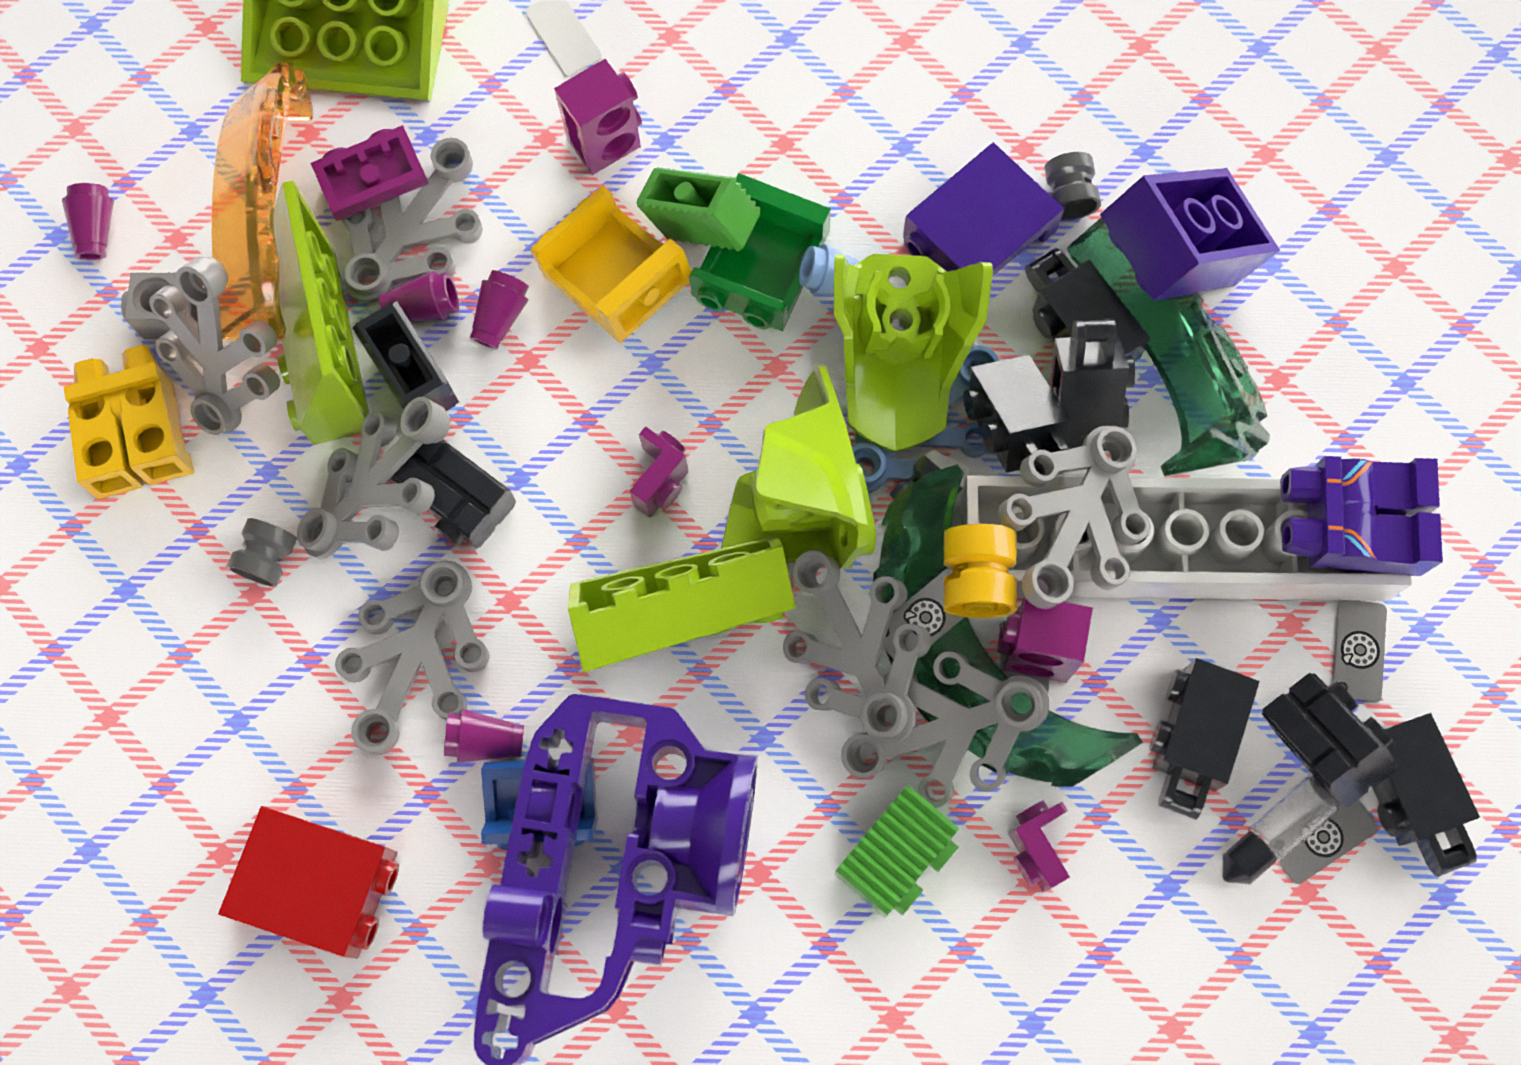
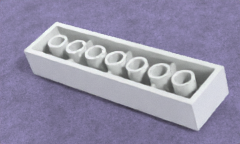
[961,476,1412,601]

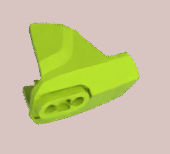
[834,253,993,453]
[721,365,876,569]

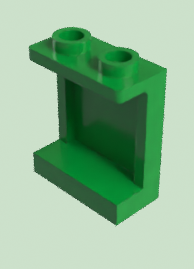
[689,173,831,332]

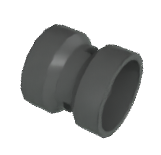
[1044,151,1101,220]
[226,518,297,587]

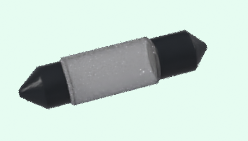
[1222,776,1340,885]

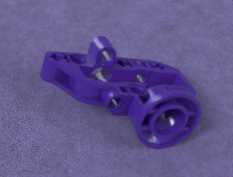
[473,694,758,1065]

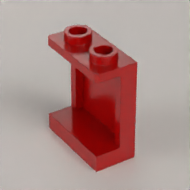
[218,806,399,959]

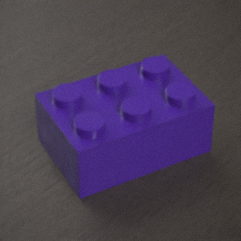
[1100,168,1281,301]

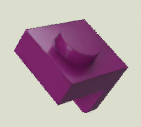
[629,426,689,518]
[1008,799,1070,893]

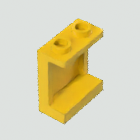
[530,186,691,344]

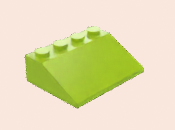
[240,0,449,101]
[259,180,370,445]

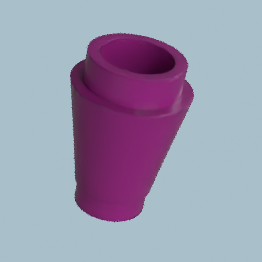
[61,183,114,260]
[469,270,529,350]
[379,271,459,322]
[444,709,524,763]

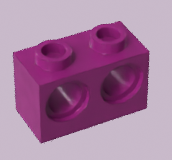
[554,58,642,176]
[997,597,1093,683]

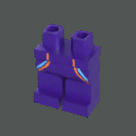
[1280,456,1443,577]

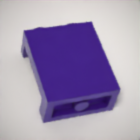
[903,142,1064,277]

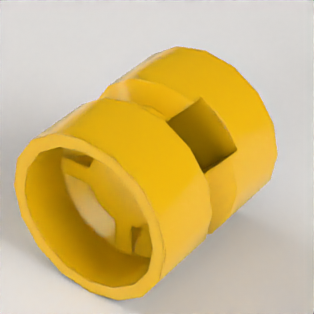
[943,524,1017,618]

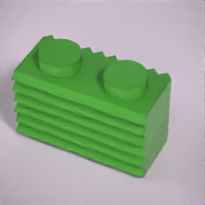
[636,167,760,252]
[834,784,959,918]

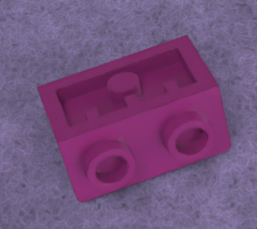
[310,125,429,222]

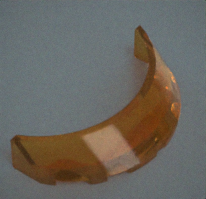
[211,62,314,340]

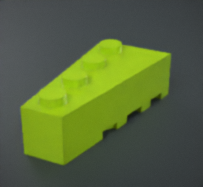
[568,536,796,673]

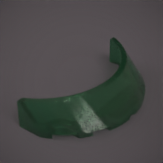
[1067,218,1270,476]
[873,464,1143,787]

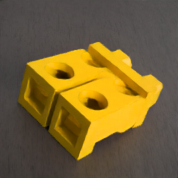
[63,344,195,500]

